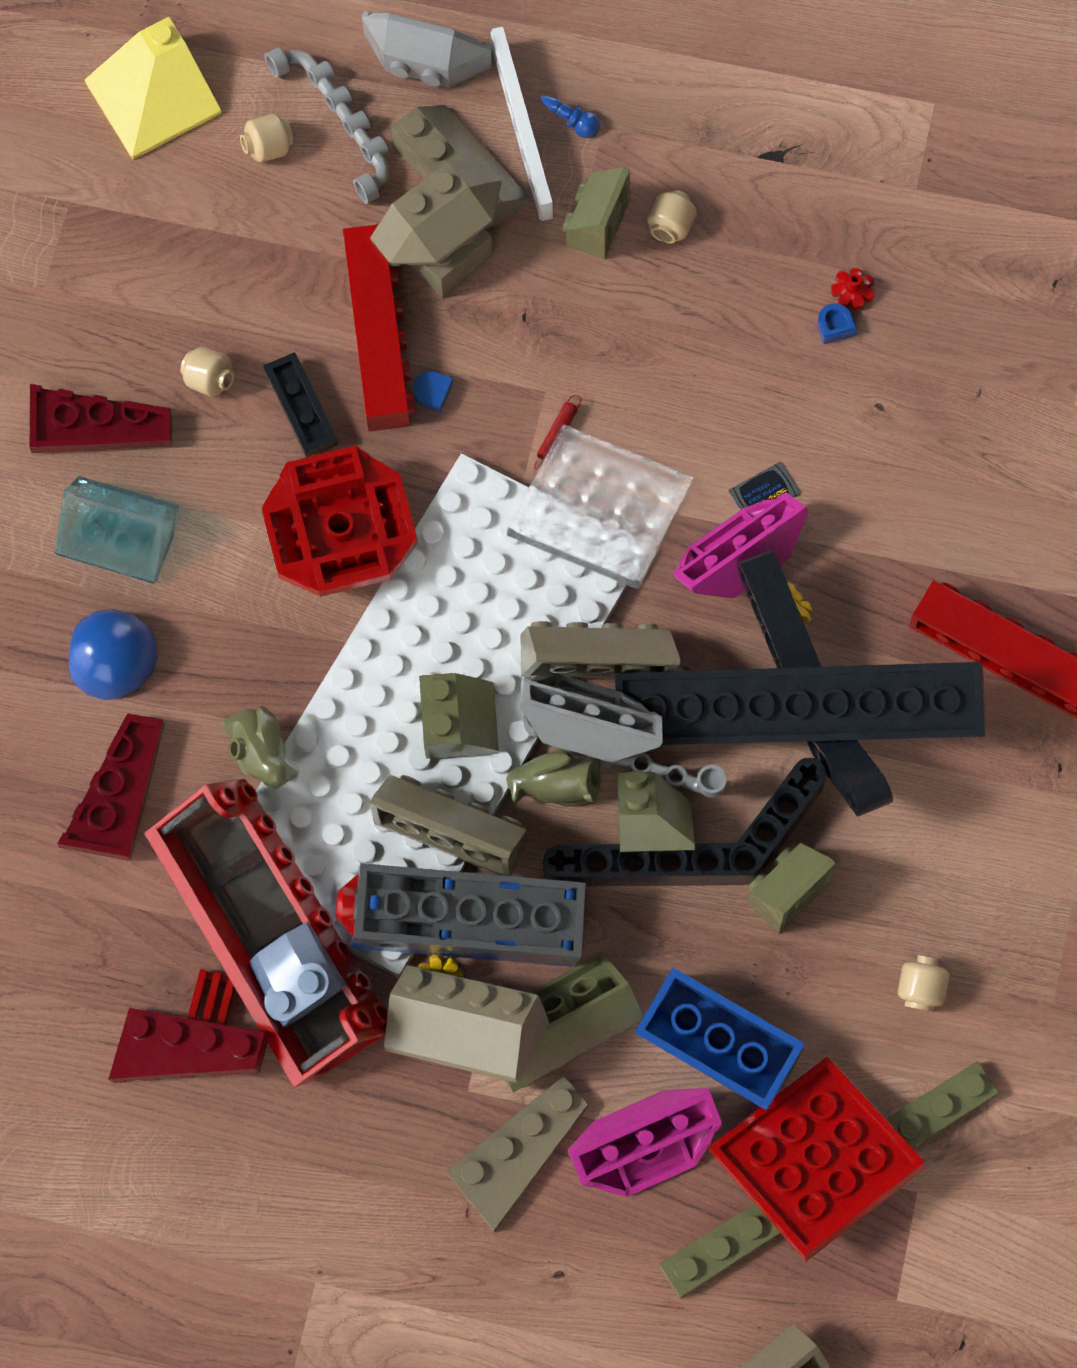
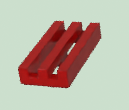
[187,969,235,1025]

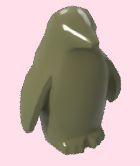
[221,706,299,789]
[506,749,601,807]

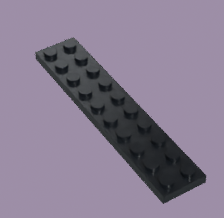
[615,662,985,745]

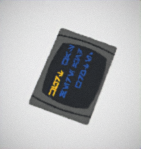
[728,462,801,510]

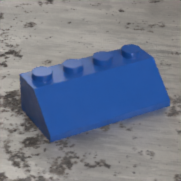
[634,968,805,1110]

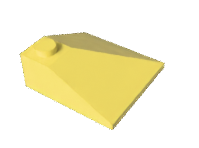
[85,17,222,160]

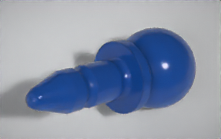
[541,95,600,138]

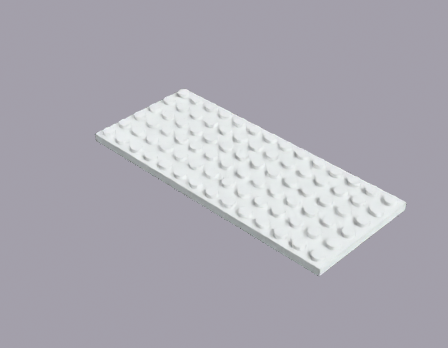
[210,454,647,978]

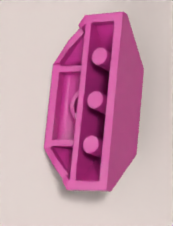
[673,492,808,599]
[568,1088,722,1197]

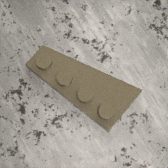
[446,1076,588,1233]

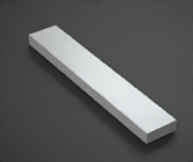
[490,27,553,221]

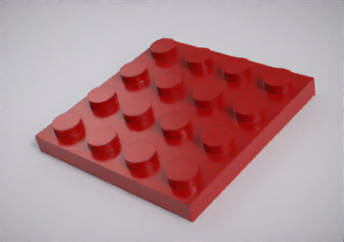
[709,1057,926,1262]

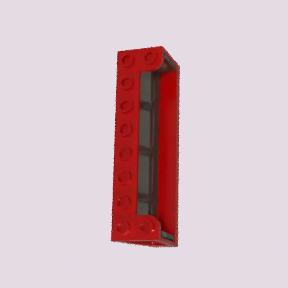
[144,779,388,1087]

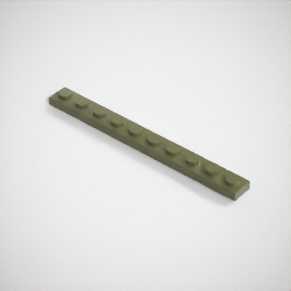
[659,1061,999,1299]

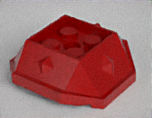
[261,445,418,597]

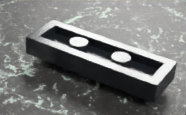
[263,352,338,457]

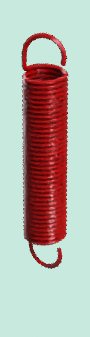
[534,395,582,470]

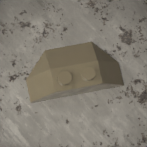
[370,155,502,266]

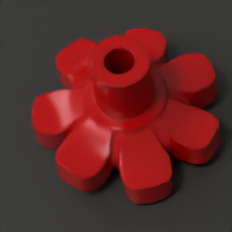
[831,268,875,310]

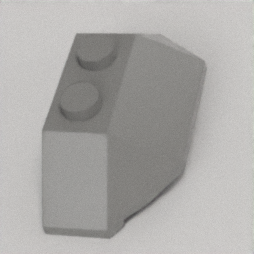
[362,11,494,88]
[520,673,663,762]

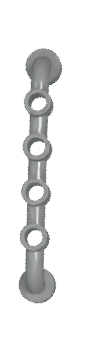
[264,47,390,204]
[523,714,727,797]

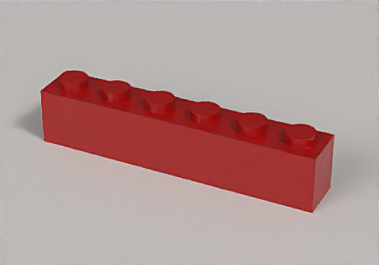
[343,224,415,432]
[909,580,1077,719]

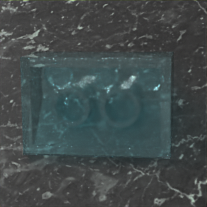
[54,476,179,584]

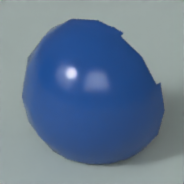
[69,609,157,700]

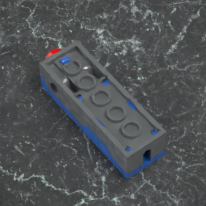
[335,863,586,967]

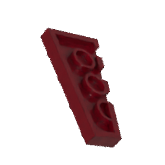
[29,384,172,453]
[57,713,164,861]
[108,1008,270,1083]

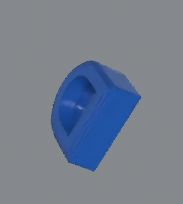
[817,304,858,344]
[413,371,453,413]

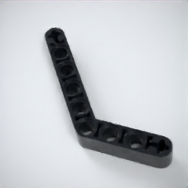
[736,550,893,817]
[543,758,826,887]

